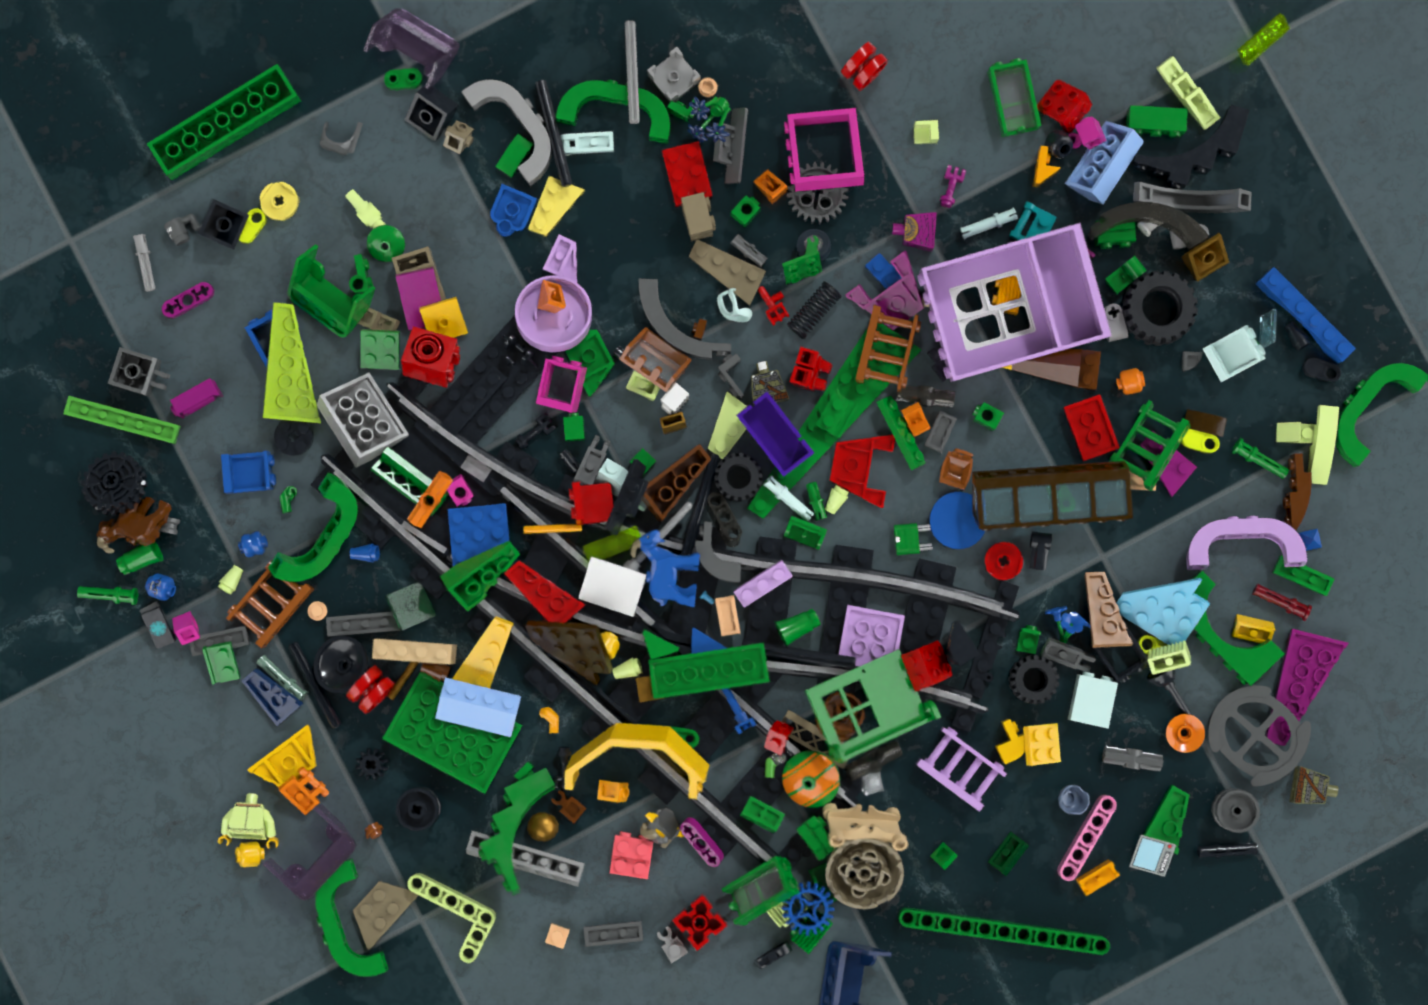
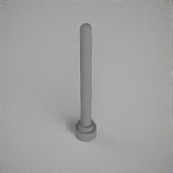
[623,502,692,572]

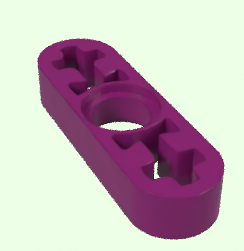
[162,282,215,319]
[680,817,724,867]

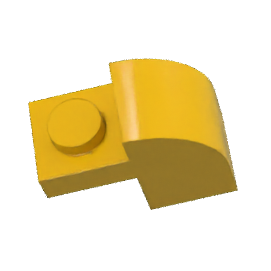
[995,719,1025,764]

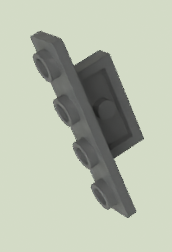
[713,107,748,184]

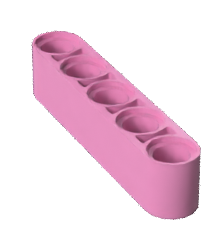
[1057,795,1116,881]

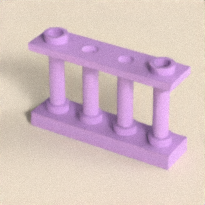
[915,727,1007,812]

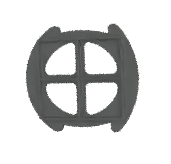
[1208,686,1311,786]

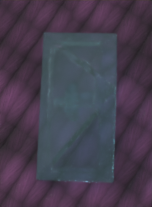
[1259,309,1277,348]

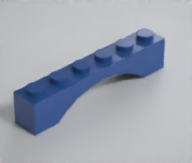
[1255,267,1356,365]

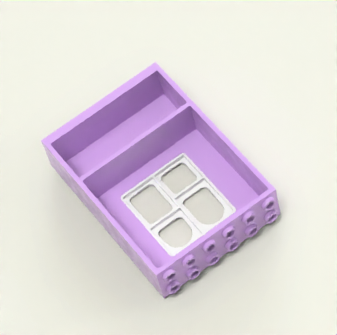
[917,223,1111,382]

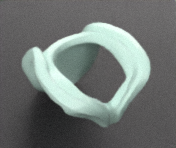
[717,288,752,322]

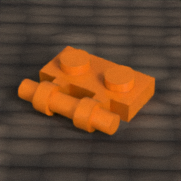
[278,766,329,815]

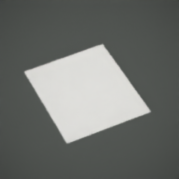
[578,557,646,617]

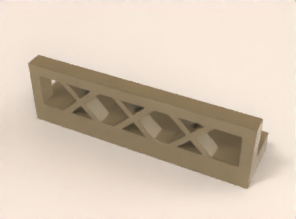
[781,710,850,769]

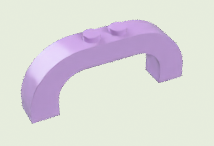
[1186,516,1307,570]

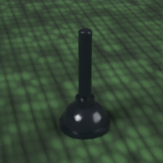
[1147,669,1192,715]

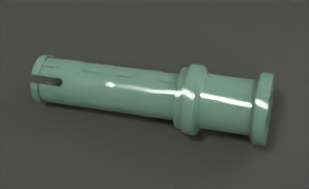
[256,655,308,701]

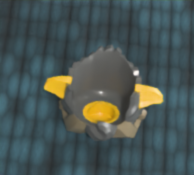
[640,807,684,849]

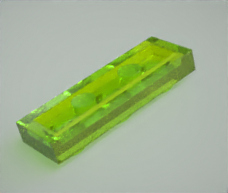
[1237,13,1290,66]
[583,525,641,562]

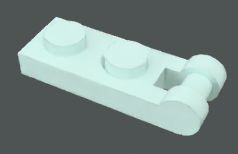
[560,131,614,155]

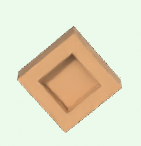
[545,923,570,949]

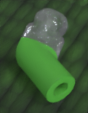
[765,753,786,778]

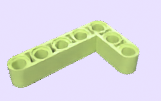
[408,873,496,963]

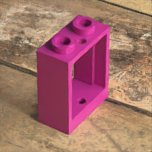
[536,356,587,413]

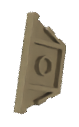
[353,881,419,950]

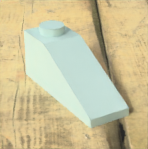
[594,458,647,511]

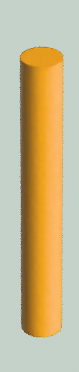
[524,524,582,534]

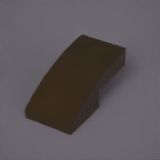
[1185,409,1227,437]

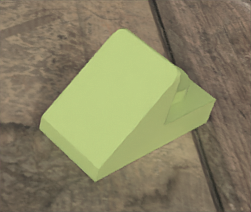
[626,371,660,401]
[1276,422,1317,444]

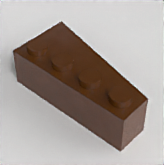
[642,444,711,522]

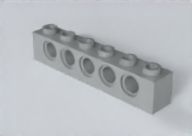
[466,831,584,887]

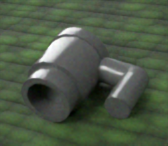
[164,214,200,246]

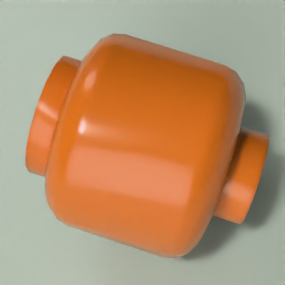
[1116,368,1145,395]

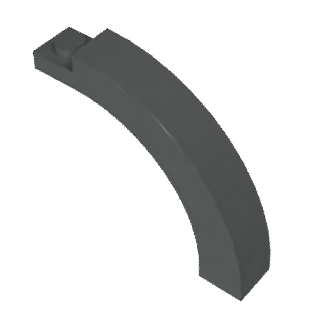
[1133,182,1252,213]
[639,279,731,360]

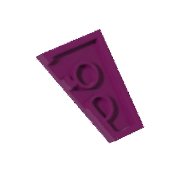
[1139,430,1197,497]

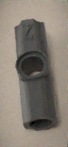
[1102,746,1163,771]

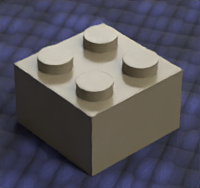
[681,192,716,241]

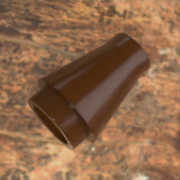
[420,662,450,682]

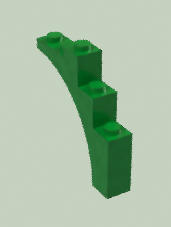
[478,768,555,896]

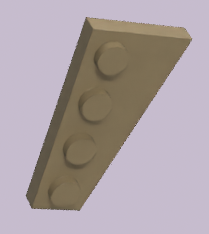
[689,240,766,306]

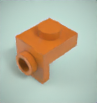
[901,402,931,436]

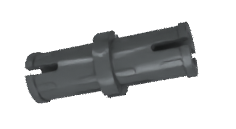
[731,234,768,267]

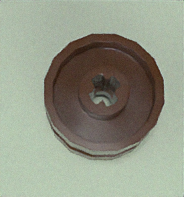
[815,692,865,742]

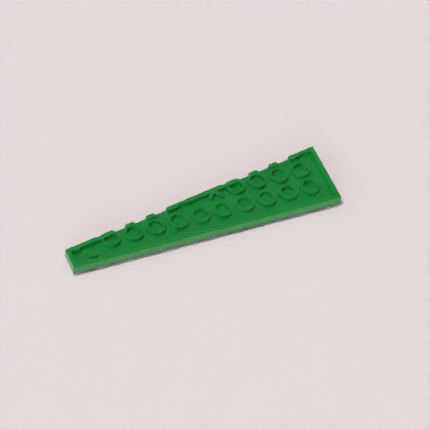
[747,324,922,519]

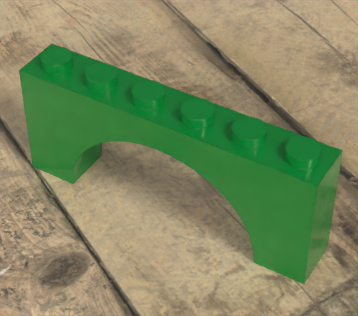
[1190,570,1285,686]

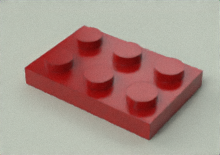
[662,141,713,206]
[1063,394,1120,461]

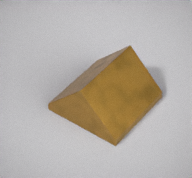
[1181,233,1229,282]

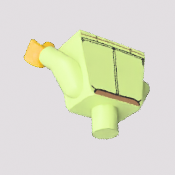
[218,793,279,849]

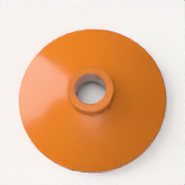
[1166,714,1205,753]

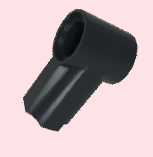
[1029,531,1052,571]

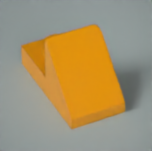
[1033,146,1061,187]

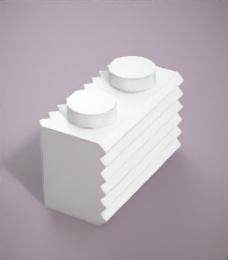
[661,382,689,415]

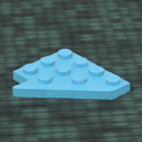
[1116,578,1210,645]

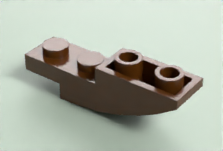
[1283,453,1312,531]

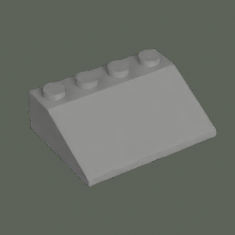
[317,373,409,467]

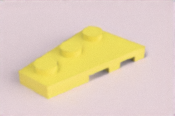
[528,176,585,237]

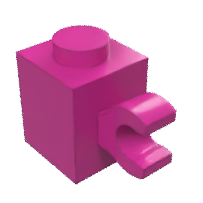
[1069,116,1107,150]

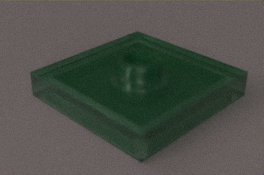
[385,582,436,631]

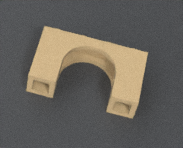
[372,639,457,664]

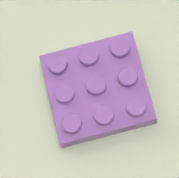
[838,605,905,666]

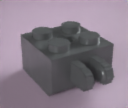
[108,347,170,397]

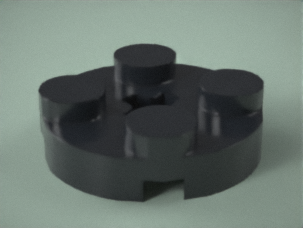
[274,420,314,456]

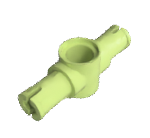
[345,189,386,228]

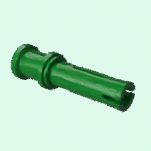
[1231,438,1289,479]
[77,586,138,605]

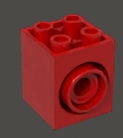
[401,326,461,388]

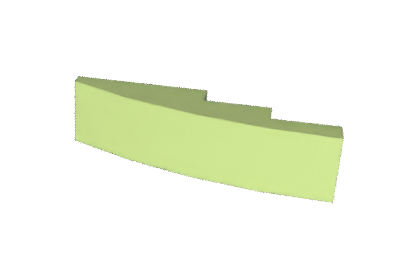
[1156,56,1220,130]
[1308,405,1339,485]

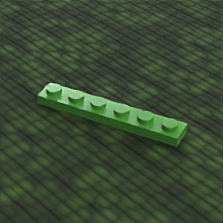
[64,396,181,444]

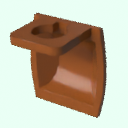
[939,448,973,490]

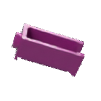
[170,378,223,419]

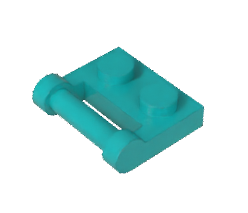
[1009,202,1057,241]

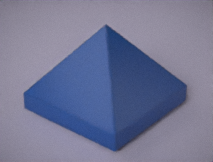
[1298,529,1322,551]

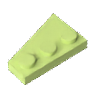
[708,392,747,460]

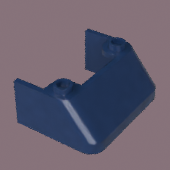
[819,941,892,1005]

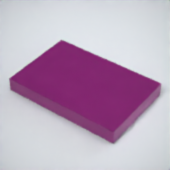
[396,267,441,330]

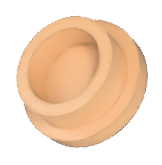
[698,78,717,97]
[308,601,327,621]

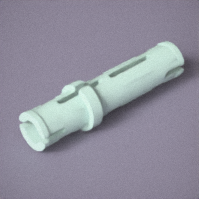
[960,208,1018,239]
[763,476,814,522]

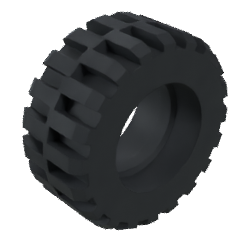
[1121,270,1198,346]

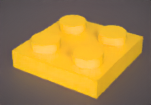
[1023,723,1061,766]

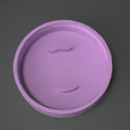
[515,276,592,352]

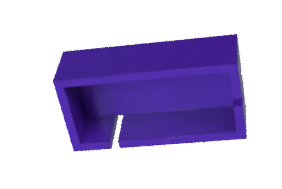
[736,391,814,477]

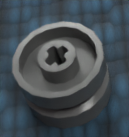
[1211,788,1260,833]

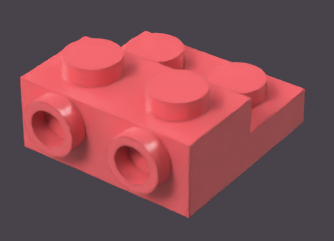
[610,832,654,879]

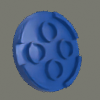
[929,492,985,549]

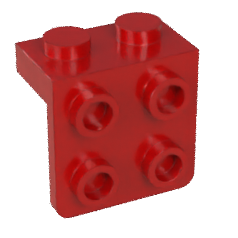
[1037,80,1093,134]
[569,482,613,525]
[901,641,952,692]

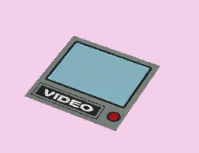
[1129,835,1176,877]

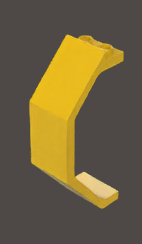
[565,723,710,799]

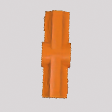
[407,471,453,528]

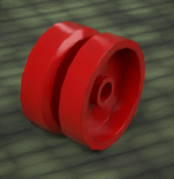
[841,42,889,91]
[346,665,395,714]

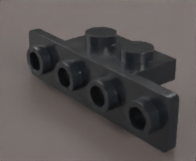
[605,459,649,536]

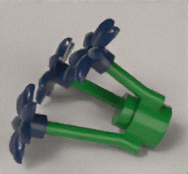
[687,96,731,143]

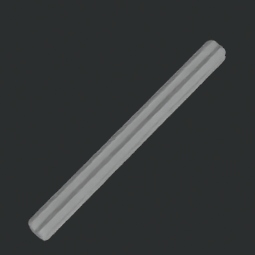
[625,21,639,124]

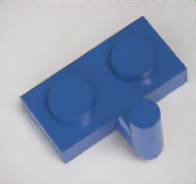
[865,253,902,289]

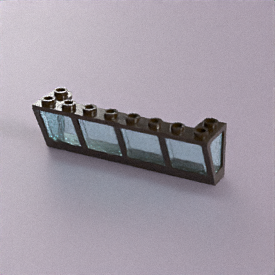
[972,461,1133,531]

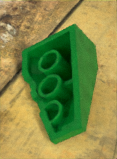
[440,541,520,612]

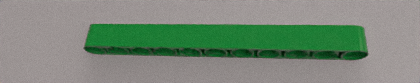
[898,907,1110,955]

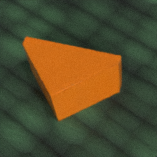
[753,169,787,204]
[537,280,566,314]

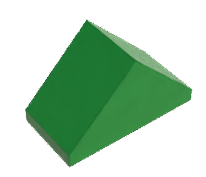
[643,630,679,660]

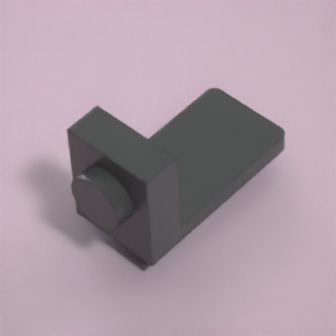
[717,354,744,399]

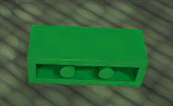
[1126,105,1188,138]

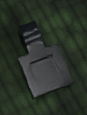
[927,348,946,382]

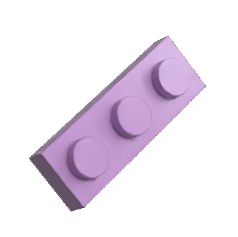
[733,559,792,607]

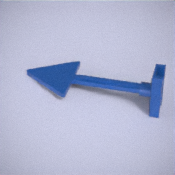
[691,628,757,734]

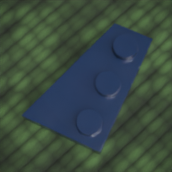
[242,669,304,726]

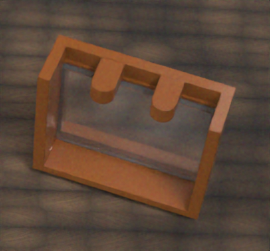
[620,327,692,392]

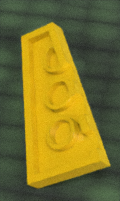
[452,616,514,688]

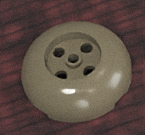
[825,838,904,909]

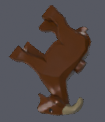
[97,497,172,553]

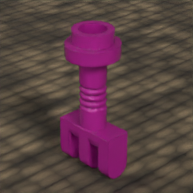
[940,164,966,208]

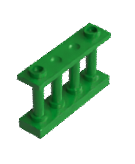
[1109,400,1191,492]

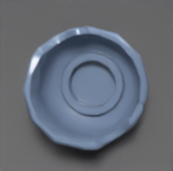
[1058,785,1090,814]

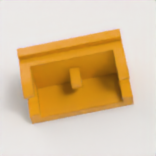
[1075,859,1120,896]

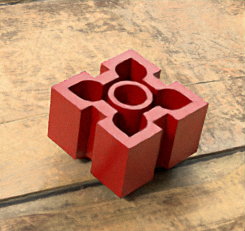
[672,893,727,951]

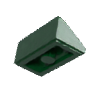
[988,832,1029,876]

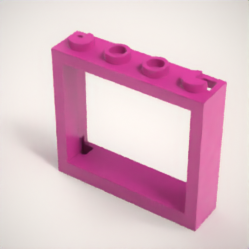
[784,108,864,192]

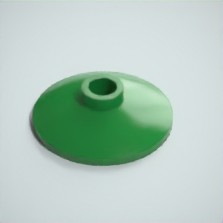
[367,225,405,262]

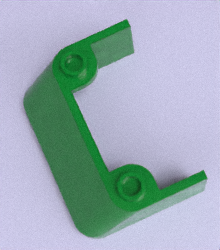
[287,244,376,338]

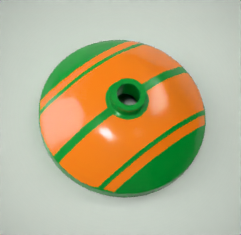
[782,751,840,808]

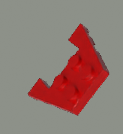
[829,434,895,509]

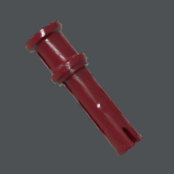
[1252,584,1312,621]

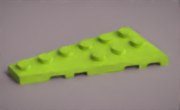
[262,303,321,423]

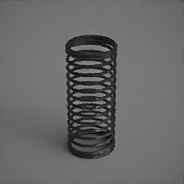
[787,281,842,339]

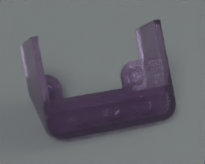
[363,8,460,89]
[263,804,356,900]

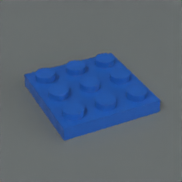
[448,503,510,566]

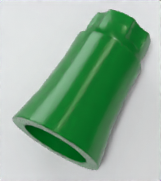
[116,541,163,575]
[775,609,821,646]

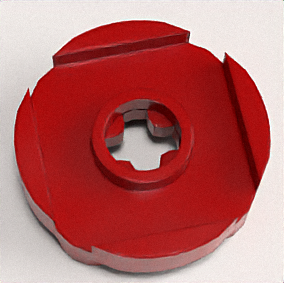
[984,542,1023,580]

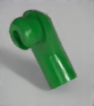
[279,486,297,514]

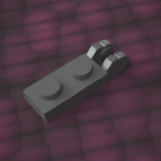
[573,435,611,486]
[1040,637,1096,672]

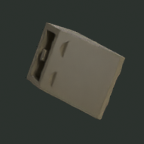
[392,246,446,301]

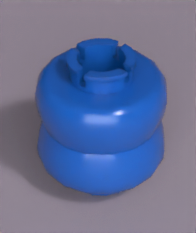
[238,531,268,558]

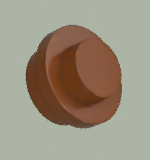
[365,822,384,839]

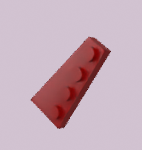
[504,561,585,623]

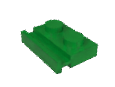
[815,392,859,439]
[202,641,240,685]

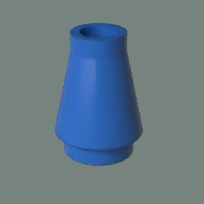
[350,543,380,563]

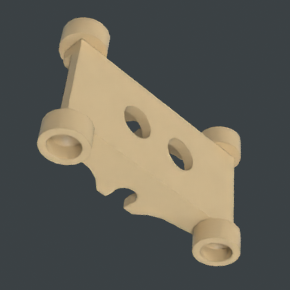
[822,803,908,851]

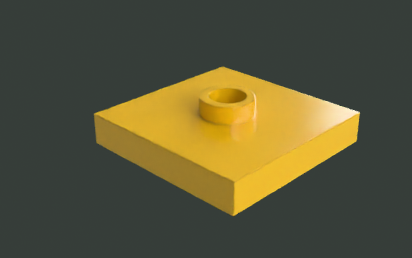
[420,297,468,338]

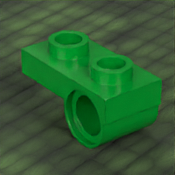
[349,254,373,294]
[1104,256,1147,295]

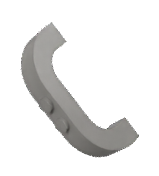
[461,80,552,186]

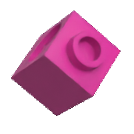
[447,474,474,506]
[172,611,200,645]

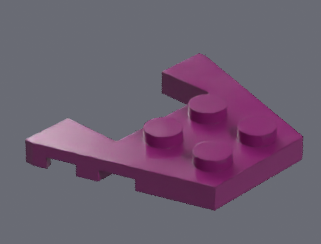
[845,251,924,330]

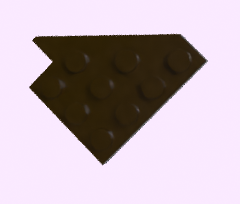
[525,621,613,685]

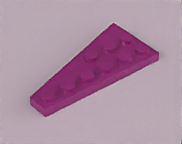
[1265,629,1349,746]

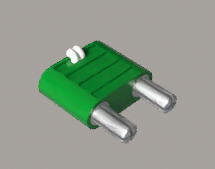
[894,523,933,555]

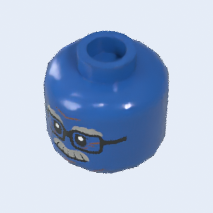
[145,573,176,601]

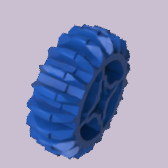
[782,881,835,935]

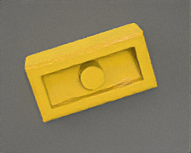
[1232,614,1275,644]

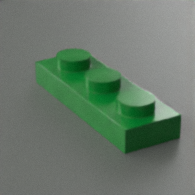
[1272,555,1334,596]

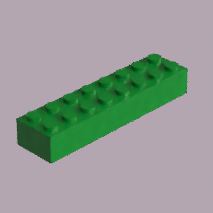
[147,64,301,180]

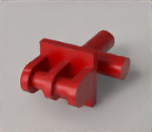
[757,286,790,326]

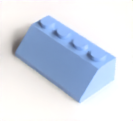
[1065,121,1144,204]
[436,678,521,737]

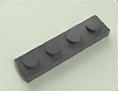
[326,611,405,637]

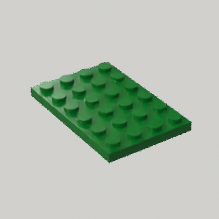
[382,672,522,794]

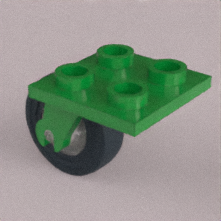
[782,229,831,284]

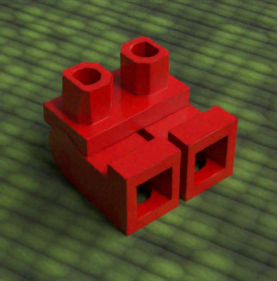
[789,347,833,392]

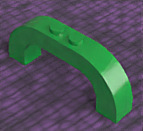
[556,80,670,144]
[1335,363,1428,467]
[268,473,358,582]
[315,858,389,976]

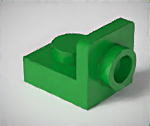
[668,100,696,122]
[1016,625,1041,654]

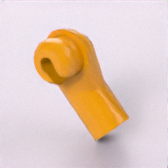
[539,707,559,733]

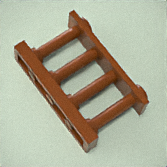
[855,305,922,393]
[226,560,314,648]

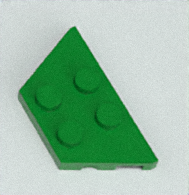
[565,330,615,397]

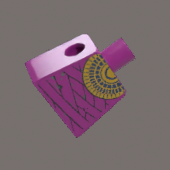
[892,212,937,252]

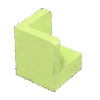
[913,120,939,144]

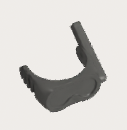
[320,122,363,155]

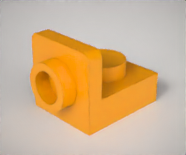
[597,780,629,802]

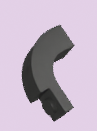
[695,522,741,582]

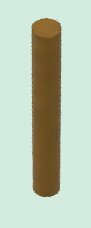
[387,661,419,700]

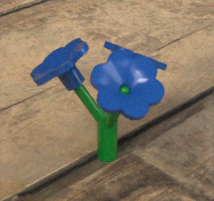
[1045,606,1090,643]

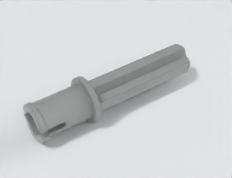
[133,234,155,292]

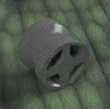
[159,517,180,535]

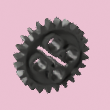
[787,162,848,224]

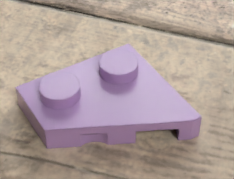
[542,235,577,283]

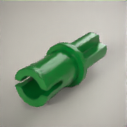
[806,482,827,520]

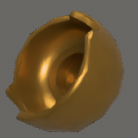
[527,812,559,842]

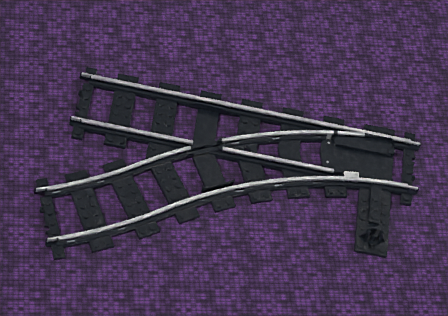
[310,315,1020,896]

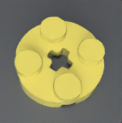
[260,182,299,221]

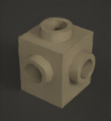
[443,121,474,154]

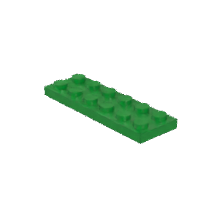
[648,643,770,699]

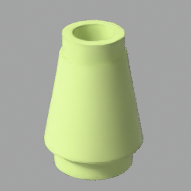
[825,485,849,515]
[218,565,244,595]
[613,658,643,679]

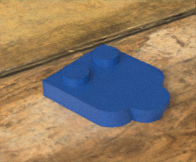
[490,184,538,236]

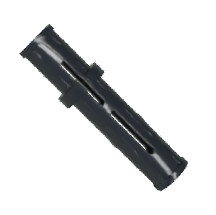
[1197,842,1258,859]

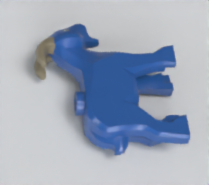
[631,530,700,607]

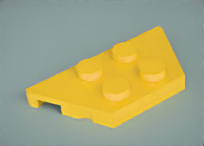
[247,724,317,787]

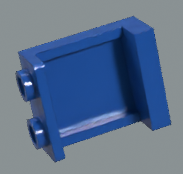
[221,451,276,494]

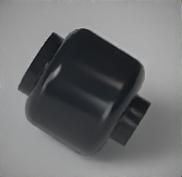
[1045,130,1073,158]

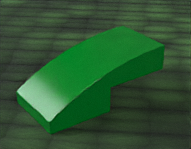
[496,133,534,177]

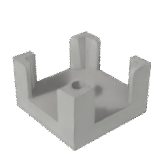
[647,47,701,103]

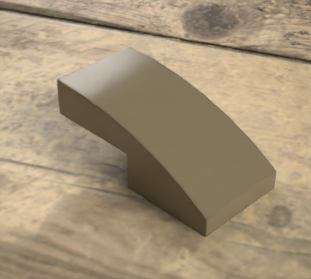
[358,308,400,331]

